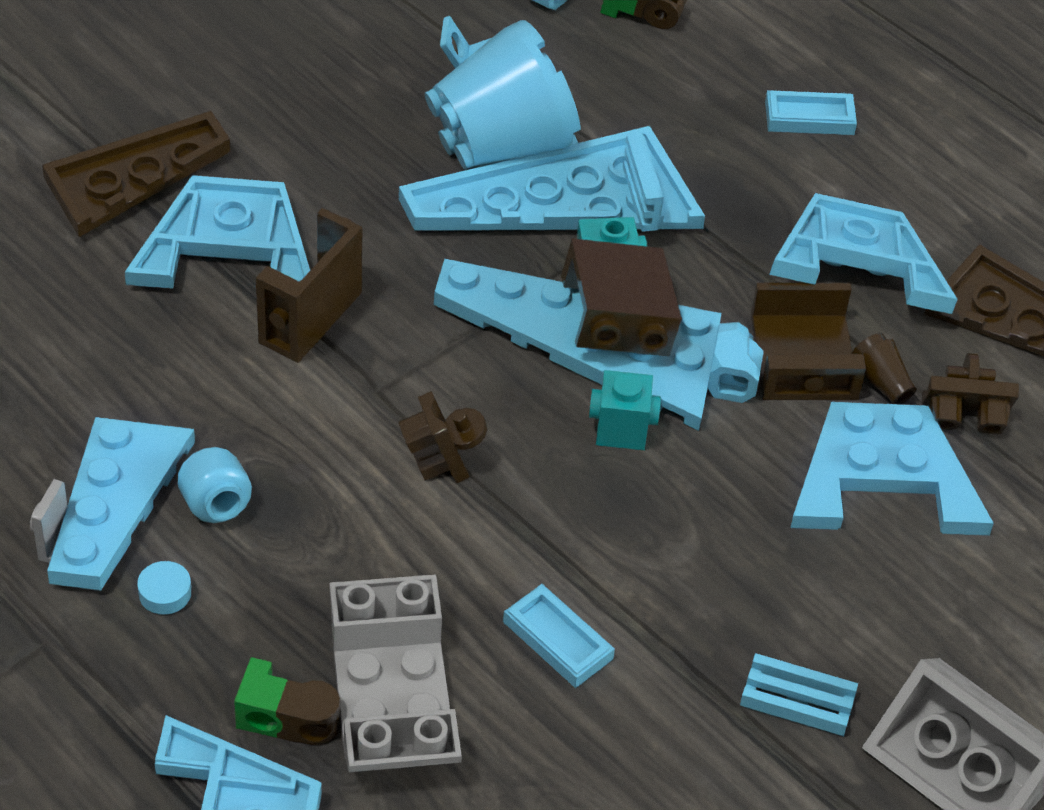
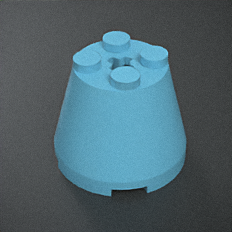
[425,20,581,170]

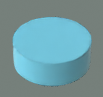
[138,561,191,614]

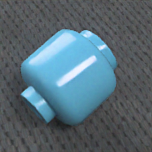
[178,447,252,523]

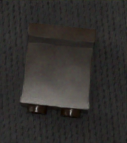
[256,208,363,363]
[561,238,682,356]
[751,282,866,400]

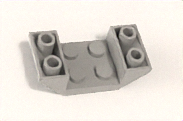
[329,574,462,772]

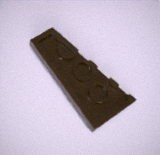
[42,111,231,237]
[924,244,1044,356]

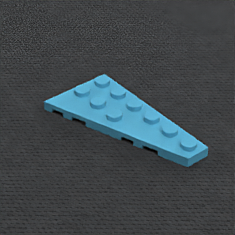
[399,126,705,230]

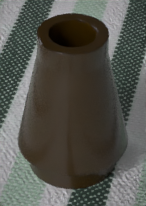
[851,333,917,405]

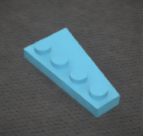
[47,417,195,590]

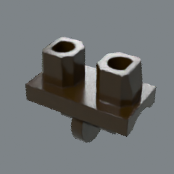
[922,353,1019,434]
[398,391,488,483]

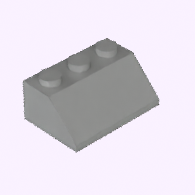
[862,658,1044,810]

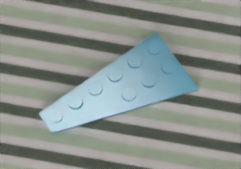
[434,259,722,431]

